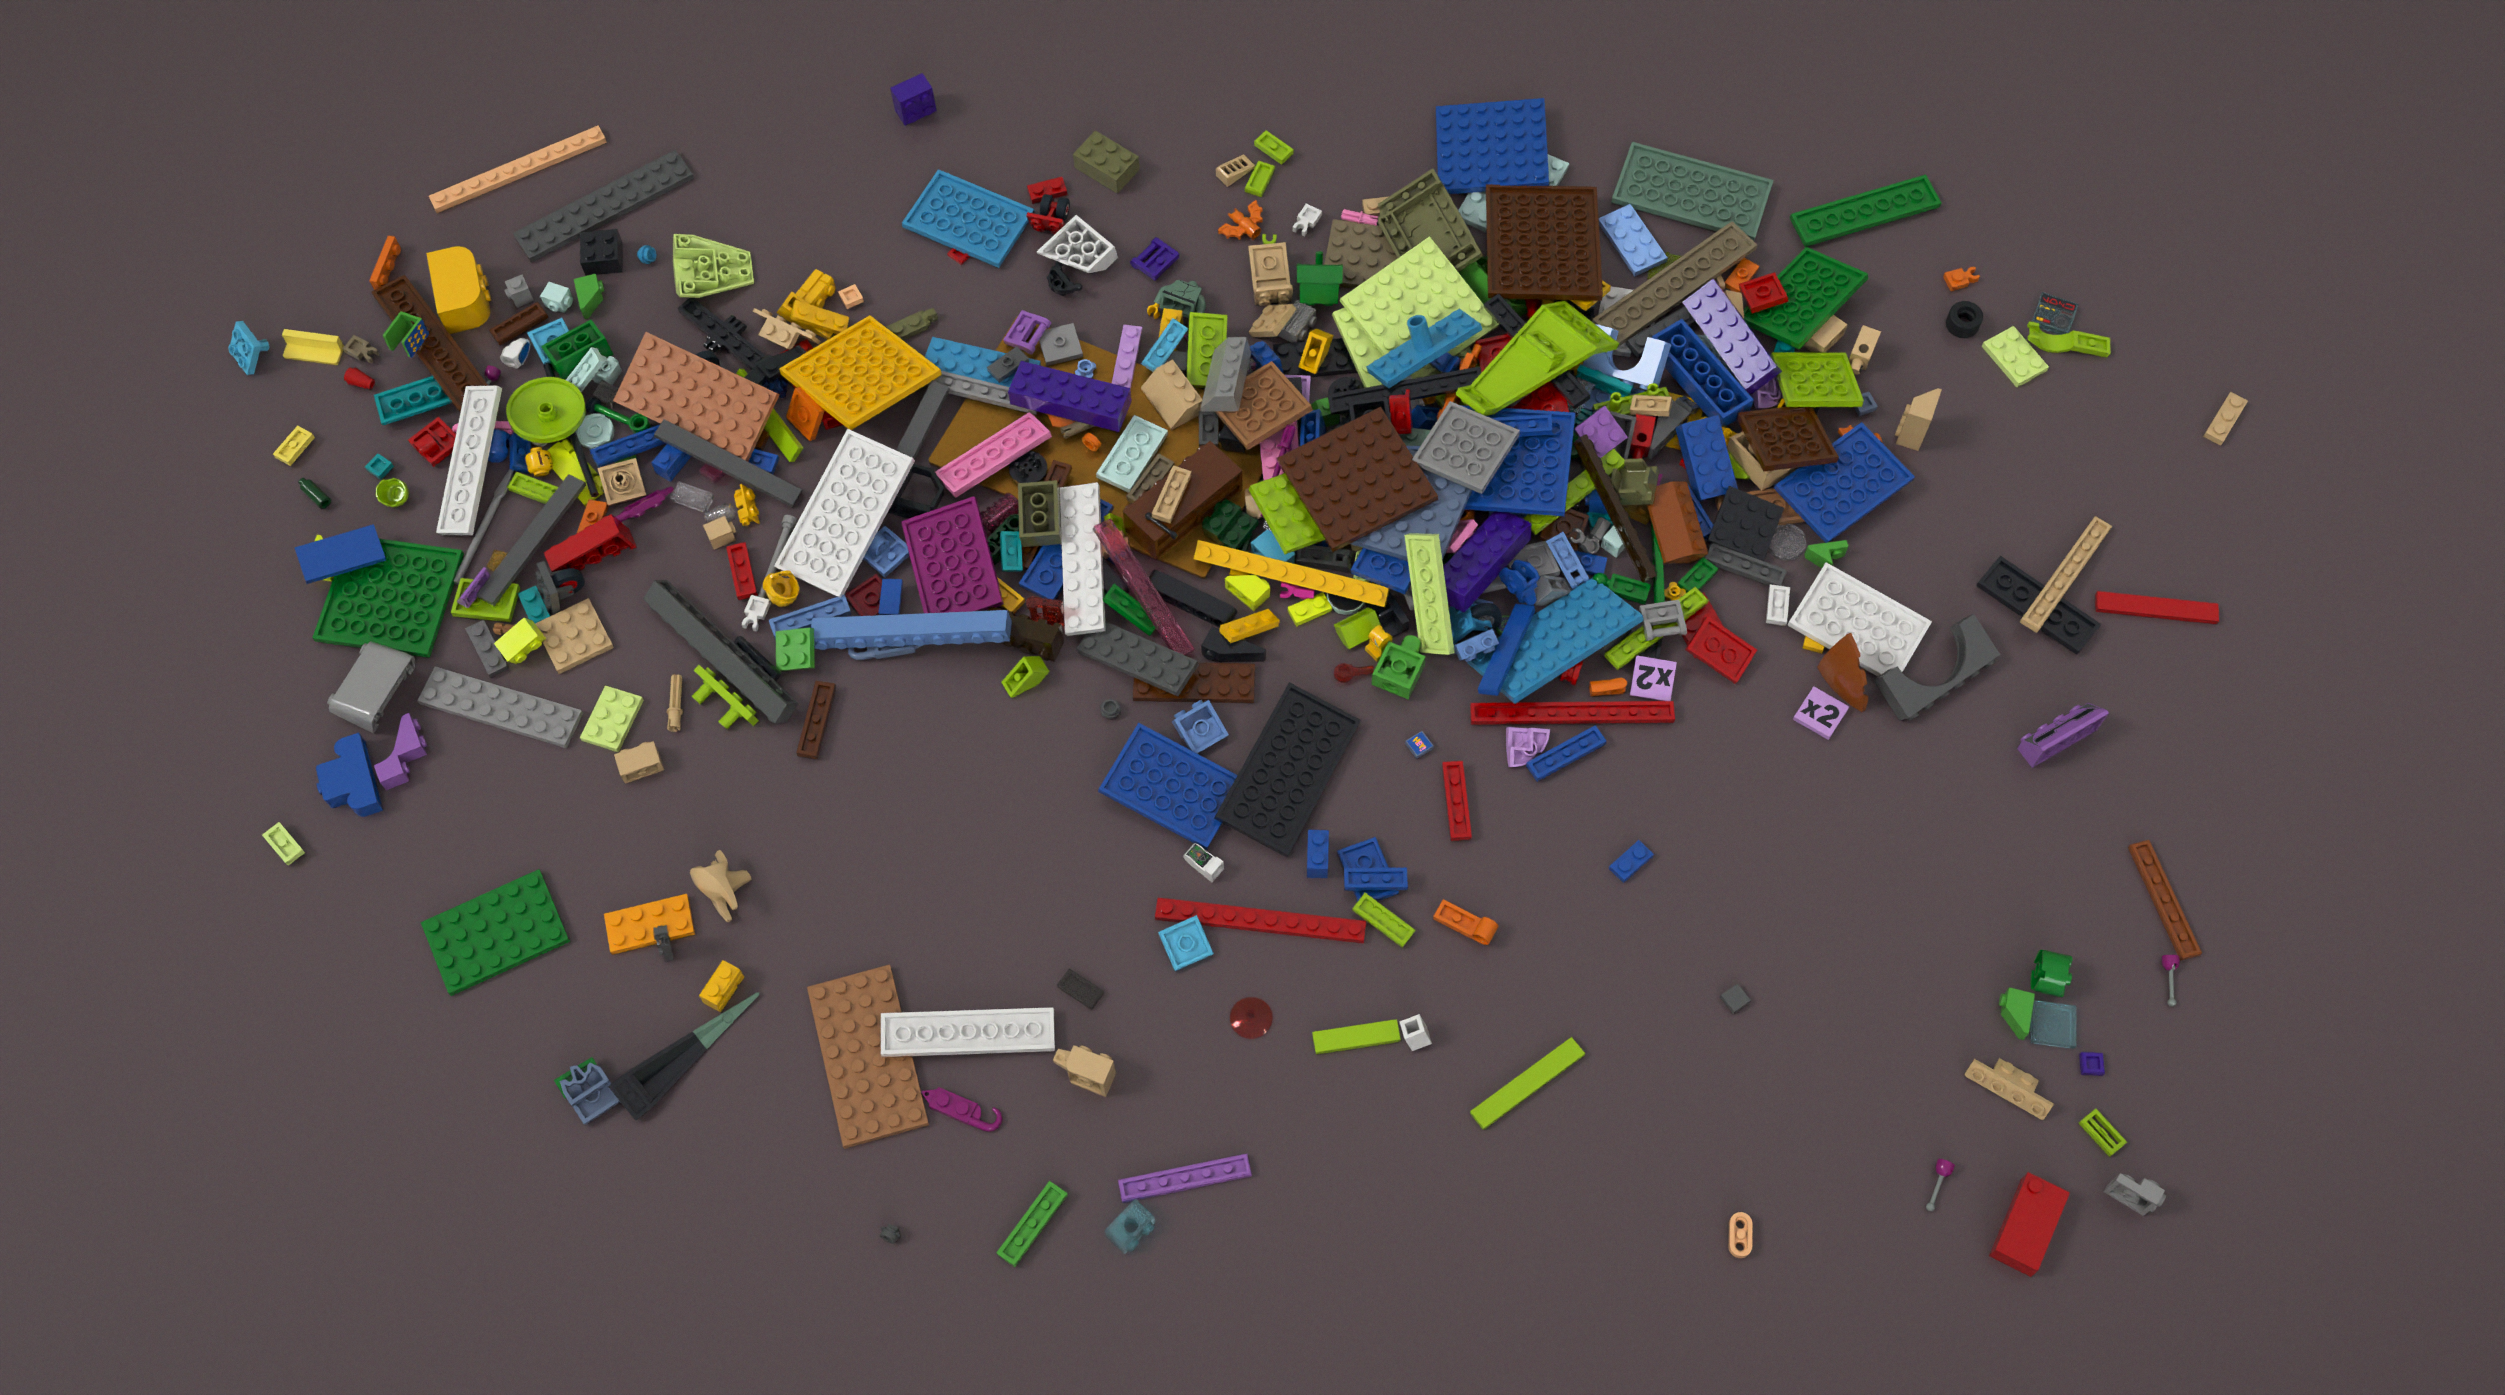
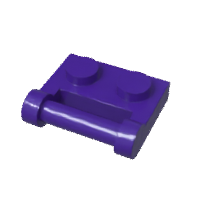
[1130,237,1179,281]

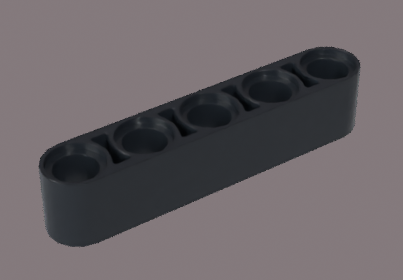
[1143,570,1237,628]

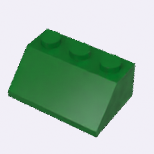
[541,320,614,380]

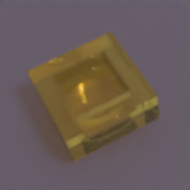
[487,550,508,571]

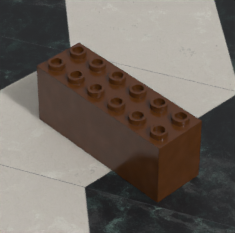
[1123,441,1243,560]

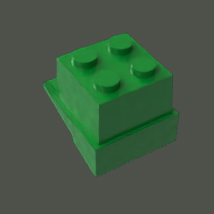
[1296,251,1343,306]

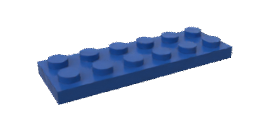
[1019,499,1114,603]

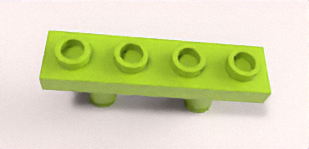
[1592,383,1670,416]
[692,665,759,730]

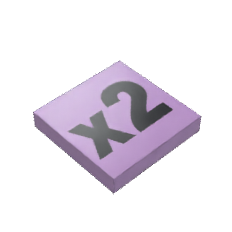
[1630,655,1677,701]
[1793,687,1849,740]

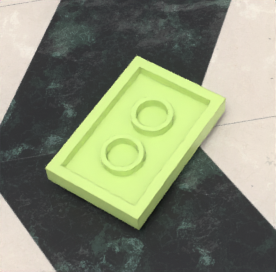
[1982,326,2049,387]
[580,686,644,752]

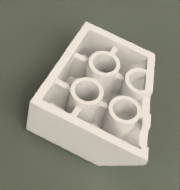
[1037,215,1118,273]

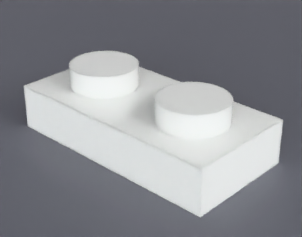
[1766,584,1790,626]

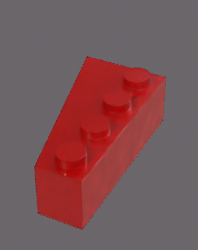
[544,514,637,572]

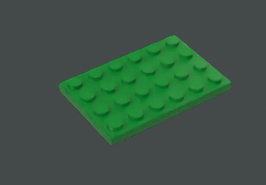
[1743,247,1868,349]
[421,869,570,996]

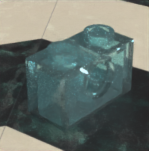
[1104,1199,1155,1254]

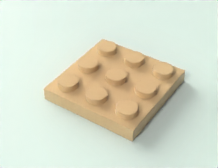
[535,598,614,674]

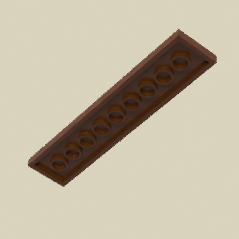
[371,274,488,413]

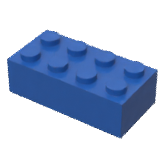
[1675,415,1738,502]

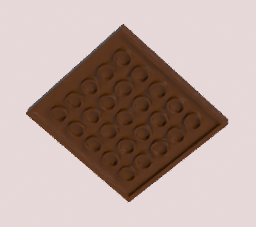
[1277,407,1438,552]

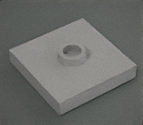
[1039,323,1083,366]

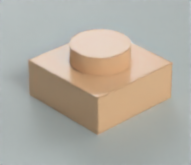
[838,284,864,309]

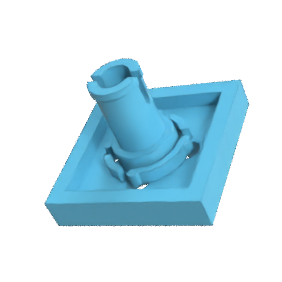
[228,321,269,375]

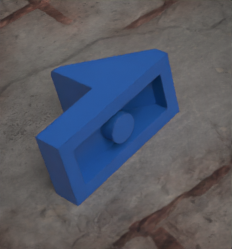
[1429,352,1461,373]

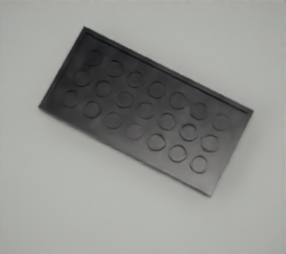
[1214,682,1361,858]

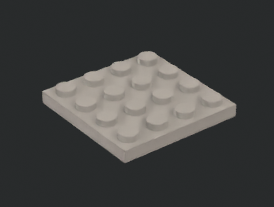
[1412,401,1520,494]

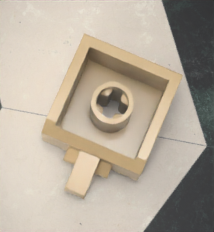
[1053,1045,1116,1097]

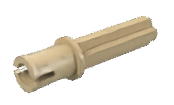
[666,674,683,732]

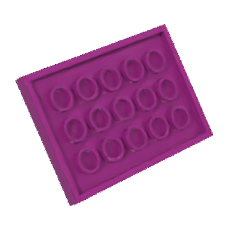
[901,496,1004,613]

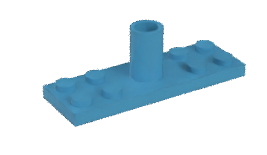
[1366,308,1482,389]

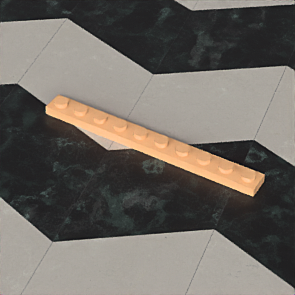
[429,125,607,213]

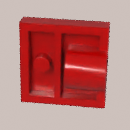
[408,417,456,467]

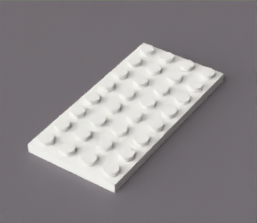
[774,429,915,598]

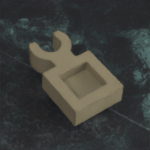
[342,335,380,363]

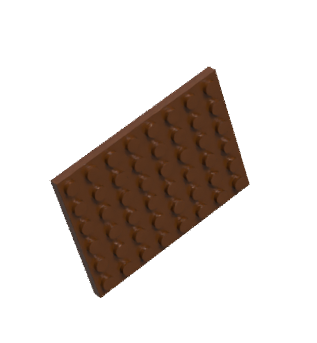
[1485,184,1603,301]

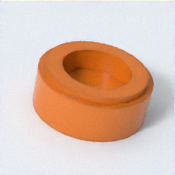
[1082,433,1101,451]

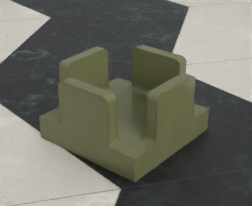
[1611,458,1659,505]

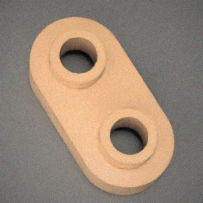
[1728,1212,1752,1258]

